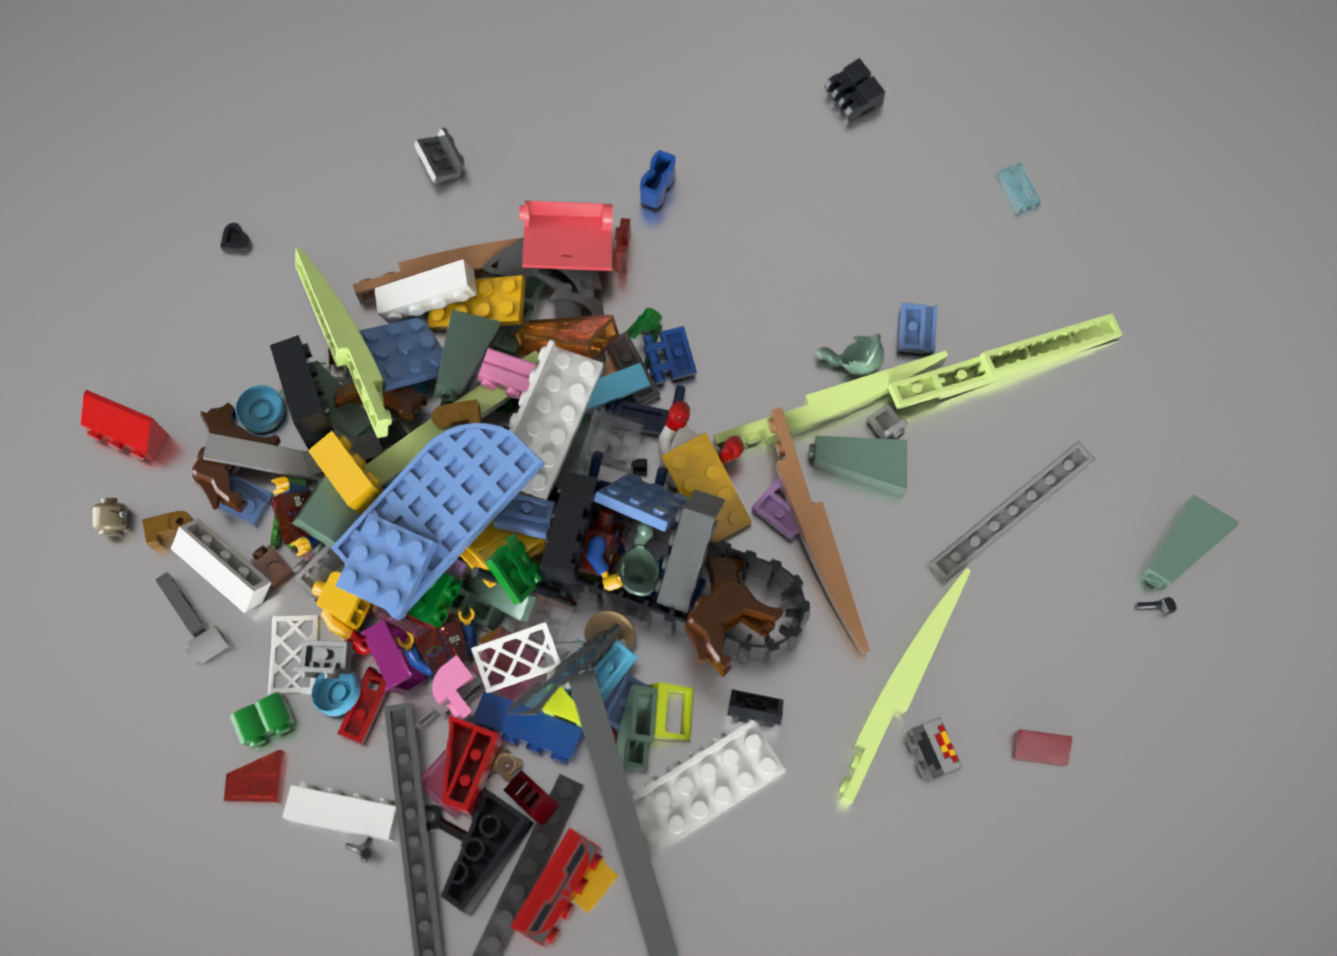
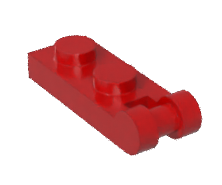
[337,666,387,745]

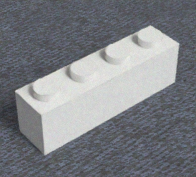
[375,259,477,323]
[171,518,271,613]
[282,782,398,841]

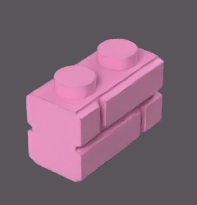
[477,348,537,399]

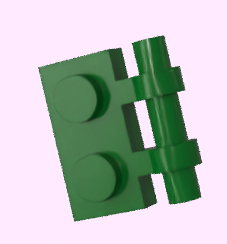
[485,534,543,605]

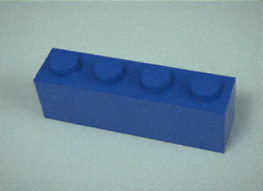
[472,691,584,764]

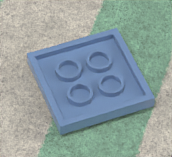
[359,316,443,391]
[594,474,688,532]
[335,513,439,618]

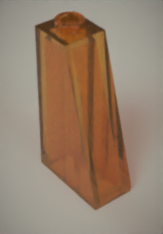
[514,315,620,360]

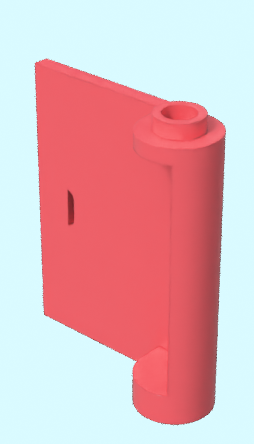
[519,200,613,271]

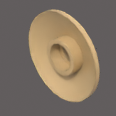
[584,610,636,658]

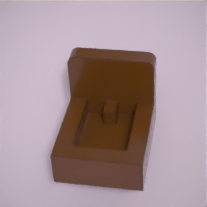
[250,545,293,587]

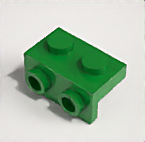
[407,572,462,629]

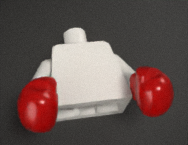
[658,401,744,488]

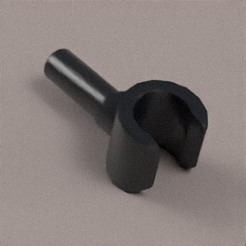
[633,459,647,476]
[1137,597,1177,615]

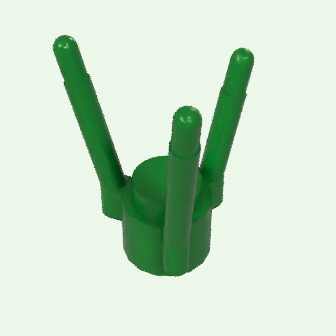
[627,308,663,370]

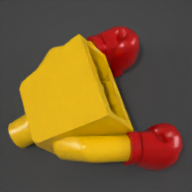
[312,572,372,656]

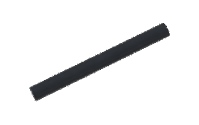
[471,567,561,599]

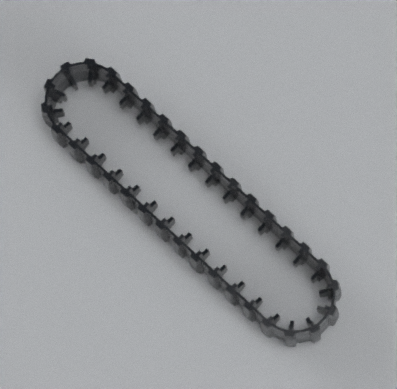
[522,481,810,664]

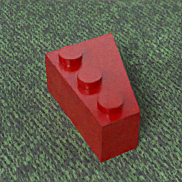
[442,715,503,816]

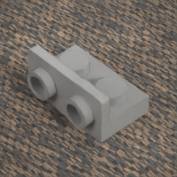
[291,542,345,599]

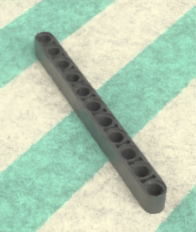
[567,669,678,956]

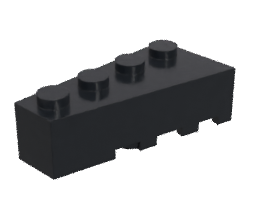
[441,787,533,916]

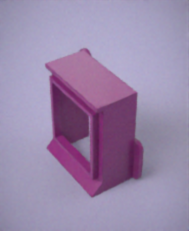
[361,619,428,695]

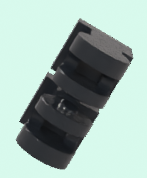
[824,58,885,120]

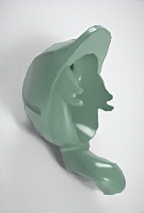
[816,333,884,376]
[616,523,660,596]

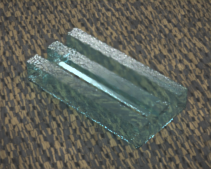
[998,163,1041,214]

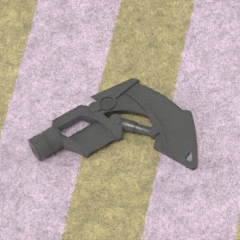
[484,237,607,363]

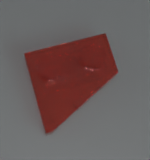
[613,218,631,273]
[223,750,285,803]

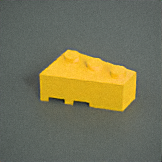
[308,431,384,515]

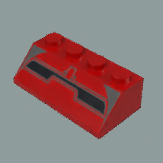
[510,827,603,947]

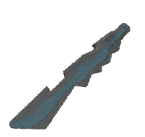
[507,623,622,716]

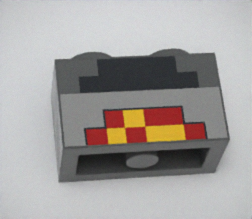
[906,717,963,782]

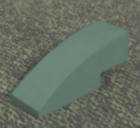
[449,588,505,632]
[616,685,658,772]

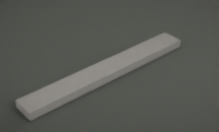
[927,441,1096,584]

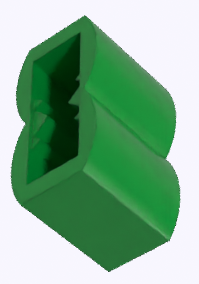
[230,692,295,748]

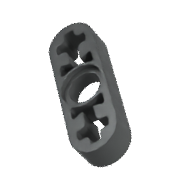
[156,572,207,637]

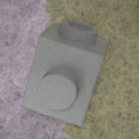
[867,403,908,440]

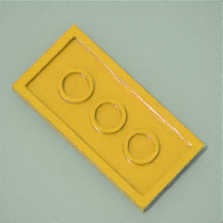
[428,275,526,331]
[660,432,752,542]

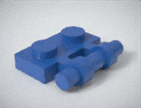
[643,326,697,384]

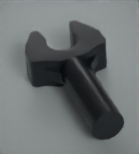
[425,805,468,841]

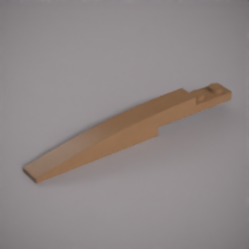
[353,238,521,303]
[767,407,870,655]

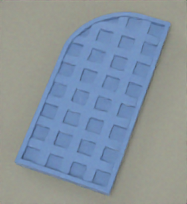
[331,423,546,621]

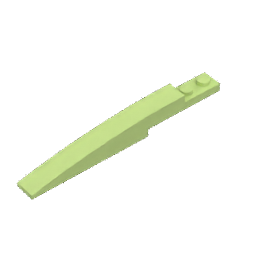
[295,247,392,438]
[888,313,1123,409]
[365,350,540,487]
[713,351,948,450]
[839,568,971,805]

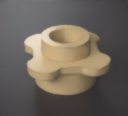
[491,749,523,781]

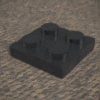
[727,689,784,727]

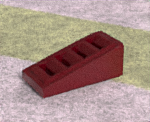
[503,770,559,825]

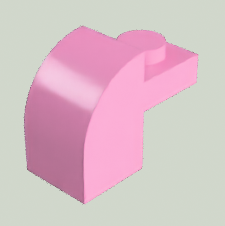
[433,655,474,720]

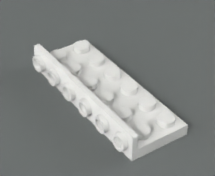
[509,340,604,501]
[630,720,786,858]

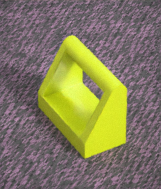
[649,682,694,742]
[542,684,582,728]

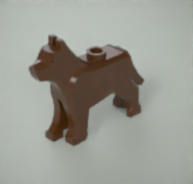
[328,346,427,420]
[192,403,281,513]
[685,556,784,677]

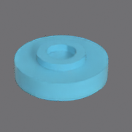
[235,385,285,433]
[312,670,361,716]

